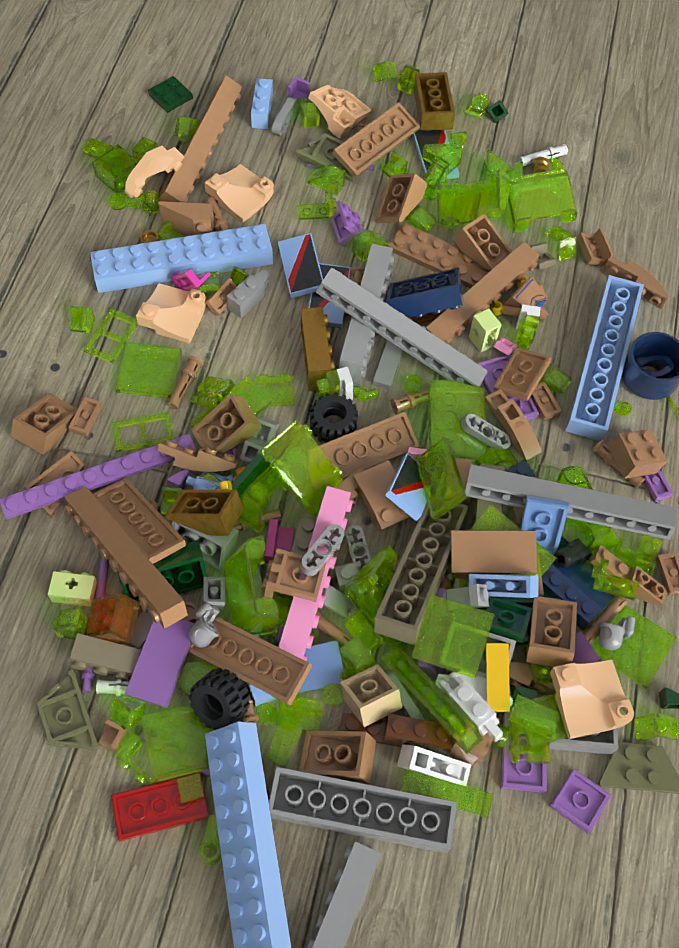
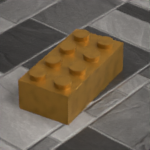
[414,72,455,131]
[301,307,335,391]

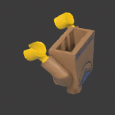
[492,276,549,321]

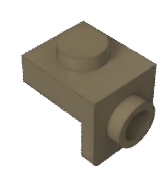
[530,242,556,270]

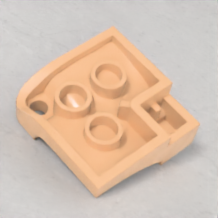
[308,85,372,139]
[125,146,184,198]
[204,164,274,223]
[136,283,206,343]
[550,660,634,739]

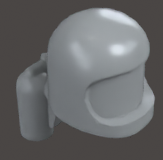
[188,602,220,647]
[598,617,635,650]

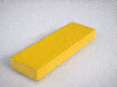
[486,643,510,712]

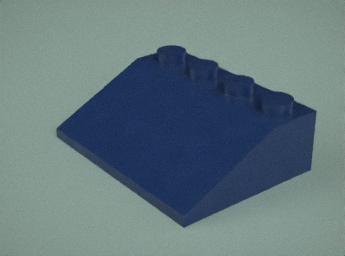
[386,267,463,318]
[539,536,622,631]

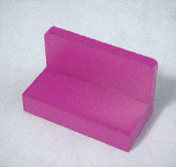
[170,269,211,291]
[265,519,294,564]

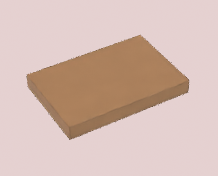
[493,348,551,402]

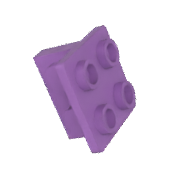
[330,200,366,246]

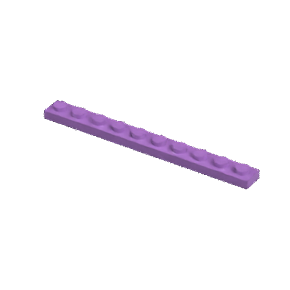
[0,434,196,520]

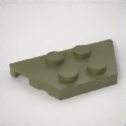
[296,133,354,183]
[37,669,100,750]
[598,742,679,794]

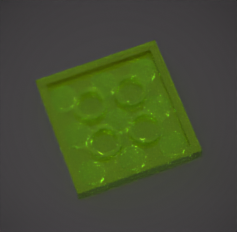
[115,342,182,399]
[412,594,495,678]
[594,605,677,689]
[140,705,213,782]

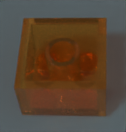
[83,593,140,644]

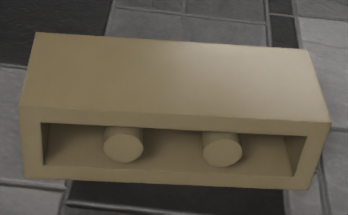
[69,633,141,681]

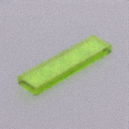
[401,769,493,818]

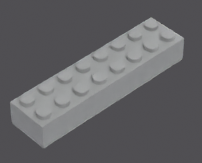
[339,244,395,385]
[269,767,457,854]

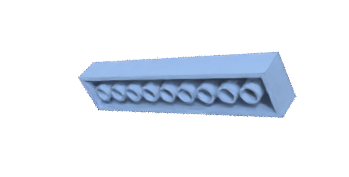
[90,224,273,293]
[565,275,644,441]
[205,722,291,948]

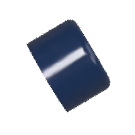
[622,332,679,400]

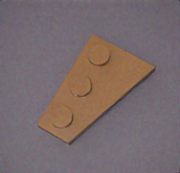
[24,451,85,518]

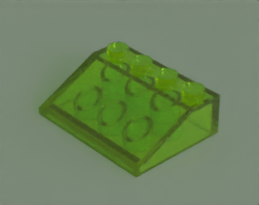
[428,380,487,461]

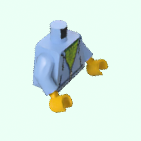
[186,467,246,490]

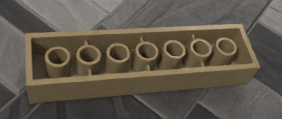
[374,495,469,645]

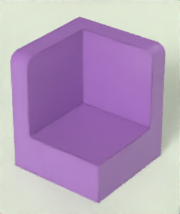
[288,77,310,107]

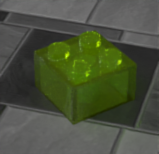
[92,145,139,194]

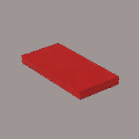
[111,772,210,842]

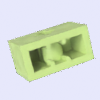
[469,309,501,353]
[48,570,97,607]

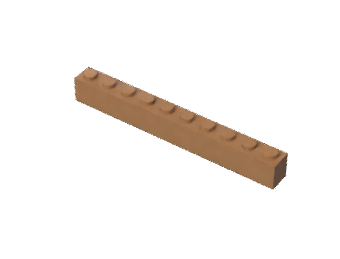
[159,75,242,203]
[64,486,188,629]

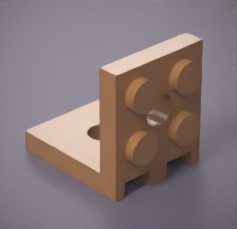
[259,548,326,611]

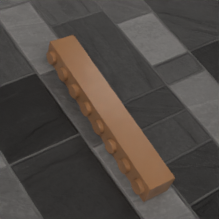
[426,242,540,344]

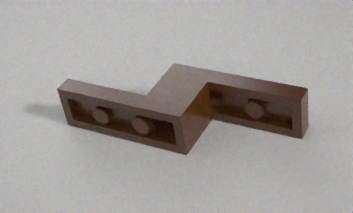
[340,713,455,750]

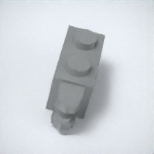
[227,270,270,318]

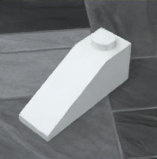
[397,744,471,787]

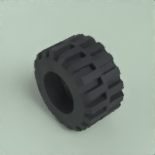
[310,393,358,443]
[189,668,250,730]

